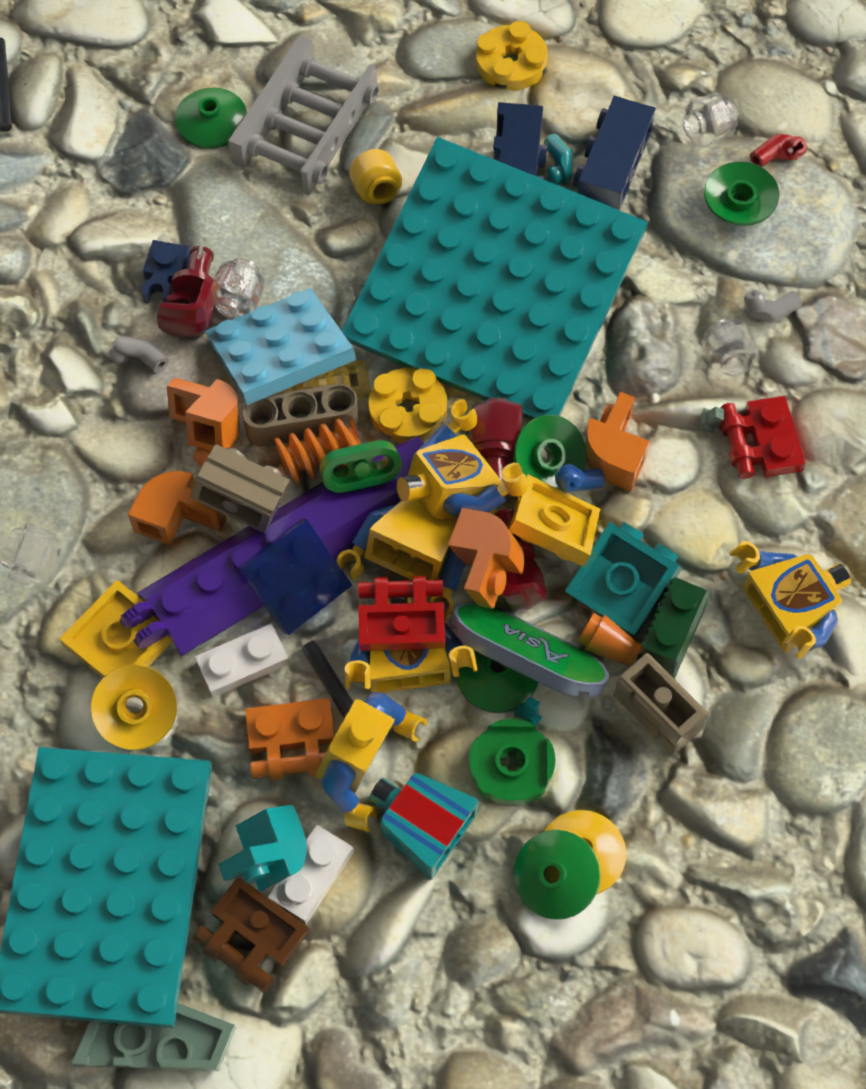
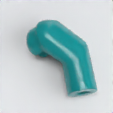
[543,134,572,185]

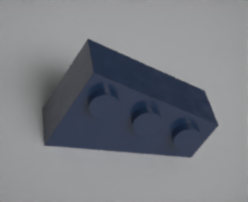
[493,102,547,180]

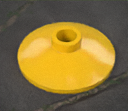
[91,664,177,750]
[544,810,626,894]

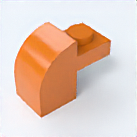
[166,378,240,451]
[585,392,650,492]
[128,471,227,545]
[448,508,524,609]

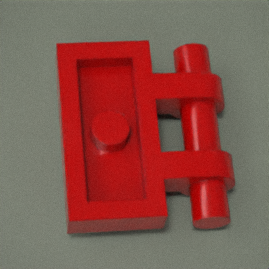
[720,395,806,479]
[358,576,445,651]

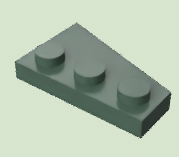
[71,1003,237,1071]

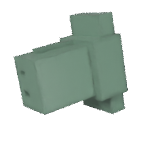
[701,406,724,434]

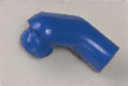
[555,464,605,493]

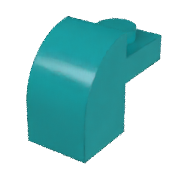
[218,804,307,892]

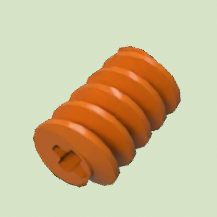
[274,415,361,485]

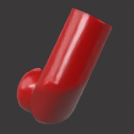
[750,134,807,167]

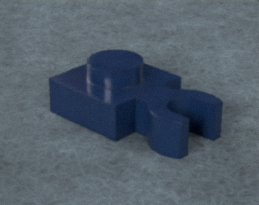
[141,240,190,303]

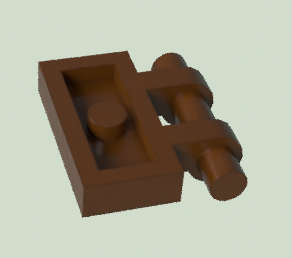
[192,878,310,993]

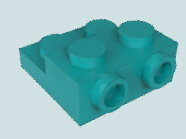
[565,521,682,637]

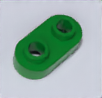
[319,440,402,493]

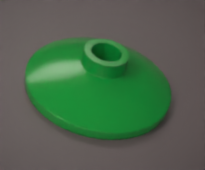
[175,87,247,149]
[704,162,780,226]
[514,415,587,491]
[456,650,539,713]
[513,830,601,920]

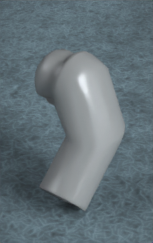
[744,290,802,322]
[109,336,169,373]

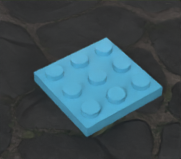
[205,288,356,405]

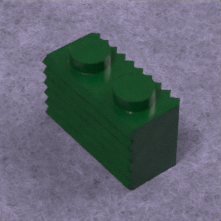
[637,577,710,679]

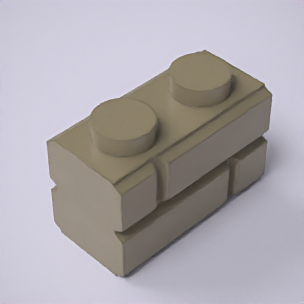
[190,444,290,533]
[613,653,709,755]

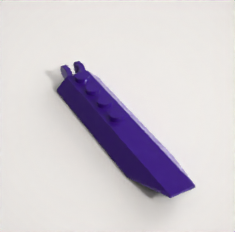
[119,436,424,657]

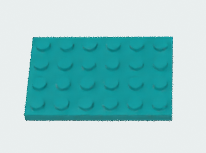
[0,747,212,1029]

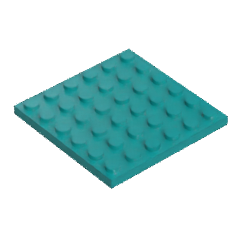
[342,136,648,420]

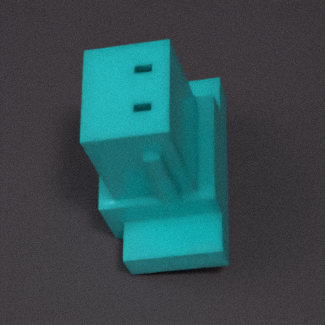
[514,696,542,726]

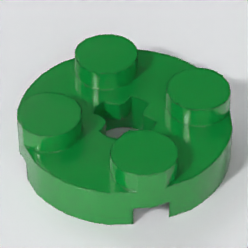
[469,718,556,806]

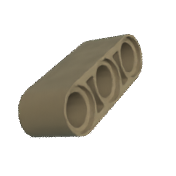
[242,384,358,447]

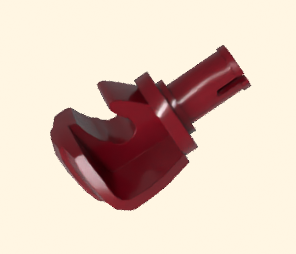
[157,246,217,338]
[469,397,523,498]
[494,509,546,612]

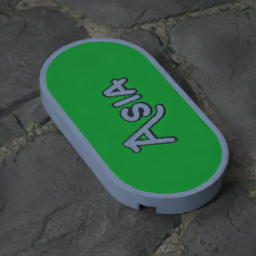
[449,602,609,698]

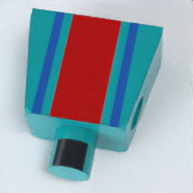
[369,773,479,880]

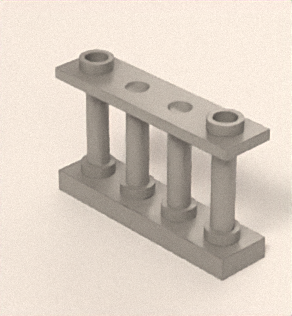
[228,35,380,195]

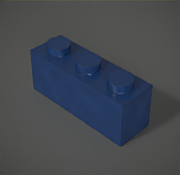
[573,95,656,210]

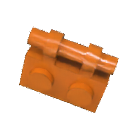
[245,698,335,781]

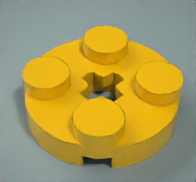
[476,21,547,91]
[369,368,447,443]

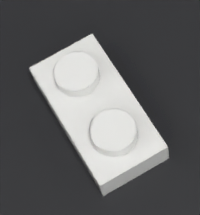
[195,623,289,698]
[268,825,354,925]

